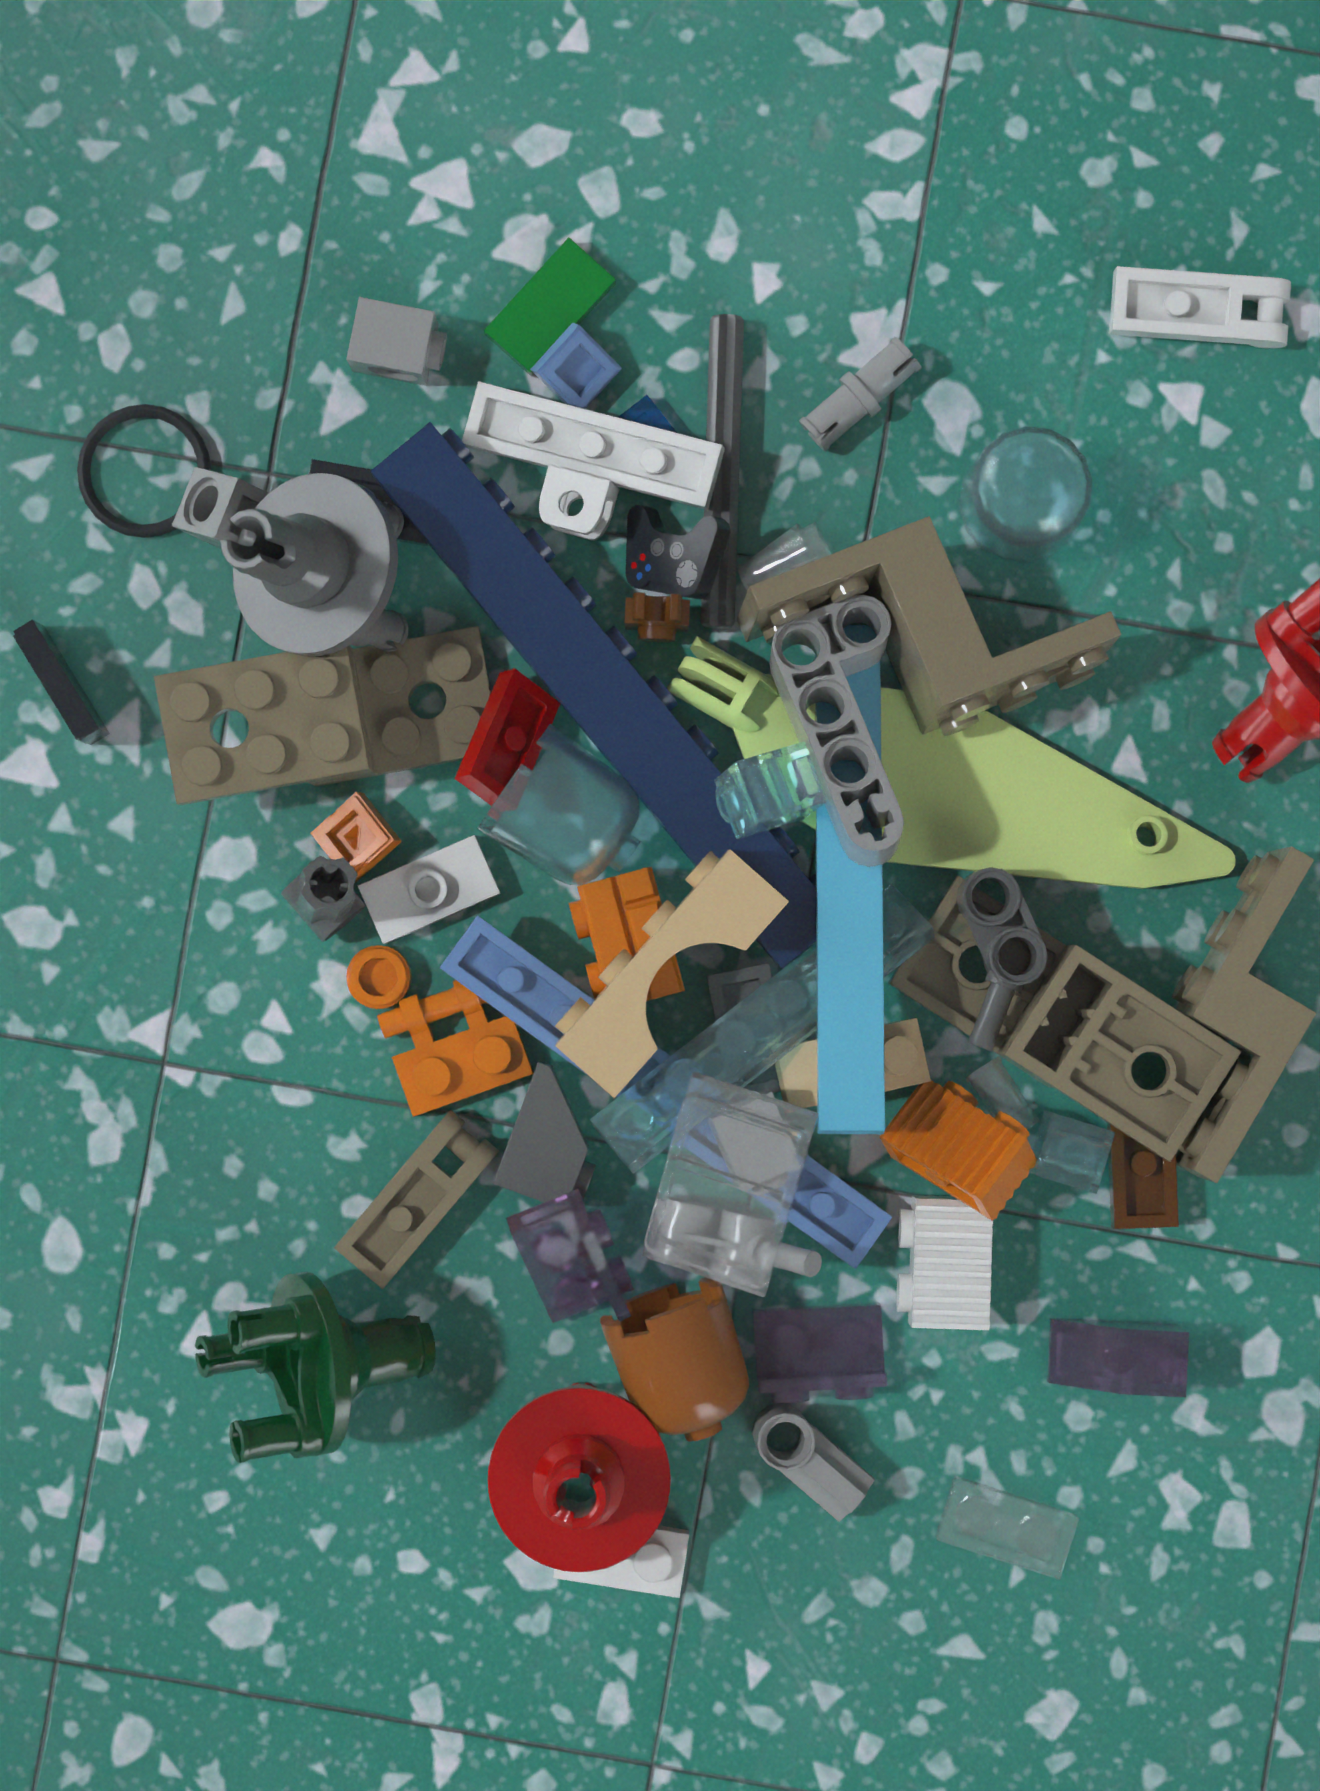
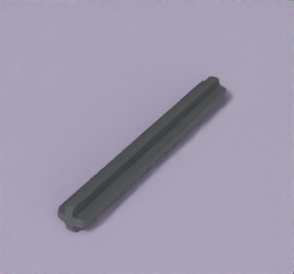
[701,314,744,629]

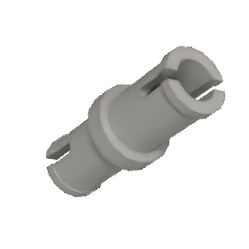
[799,337,922,452]

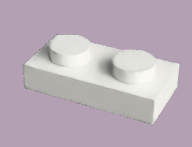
[553,1525,690,1598]

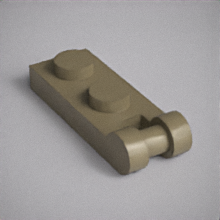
[334,1110,499,1289]

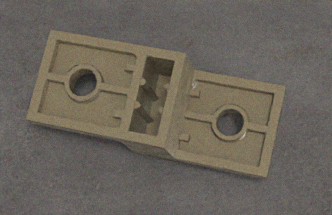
[154,626,491,805]
[1172,846,1316,1183]
[888,876,1241,1162]

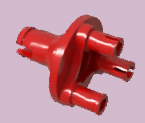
[1212,578,1320,783]
[488,1382,671,1572]

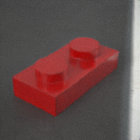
[454,668,561,813]

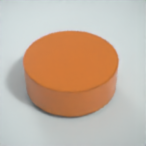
[346,945,412,1009]

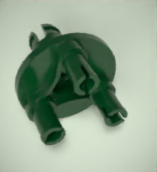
[195,1272,436,1463]

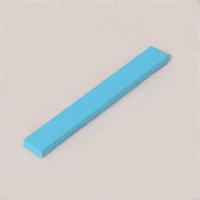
[815,625,885,1134]

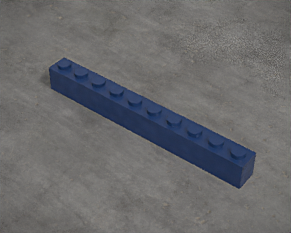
[371,422,817,969]

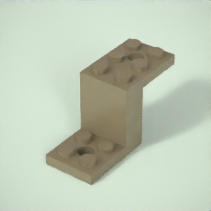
[736,516,1121,736]

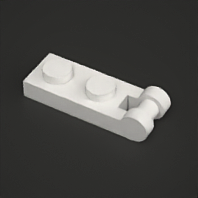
[1109,266,1291,348]

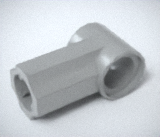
[752,1403,875,1522]

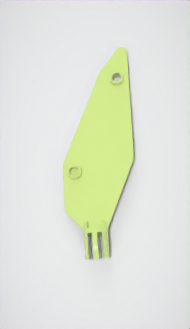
[667,636,1236,889]

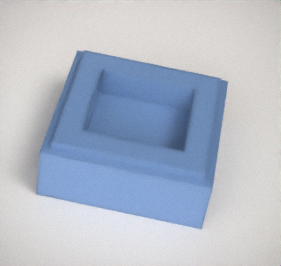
[530,323,622,409]

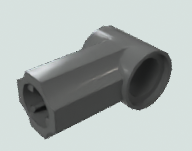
[281,856,366,942]

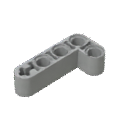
[769,595,904,867]

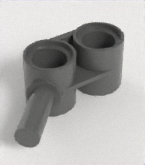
[956,867,1048,1052]

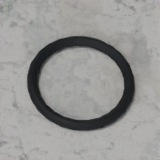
[77,404,211,538]

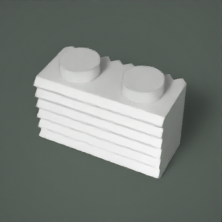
[896,1195,993,1330]

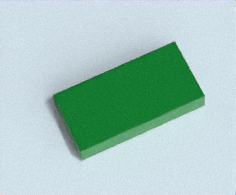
[484,237,616,377]

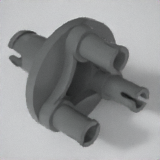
[221,473,408,656]

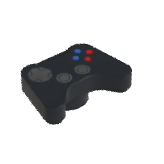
[625,505,731,599]

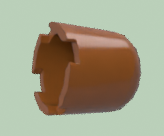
[600,1277,749,1441]

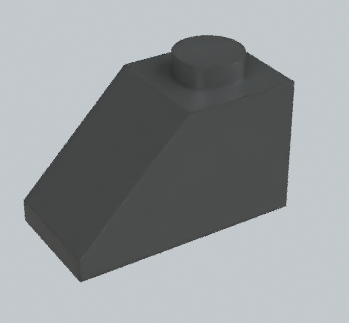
[493,1061,596,1211]

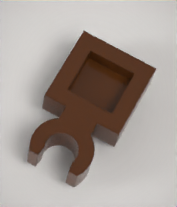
[625,592,690,643]

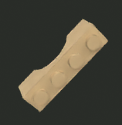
[555,849,789,1098]

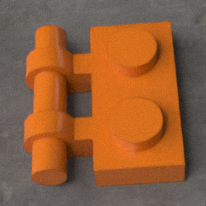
[377,980,534,1117]

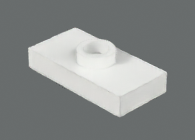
[358,835,501,944]

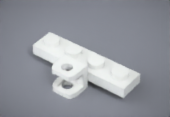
[462,381,725,541]

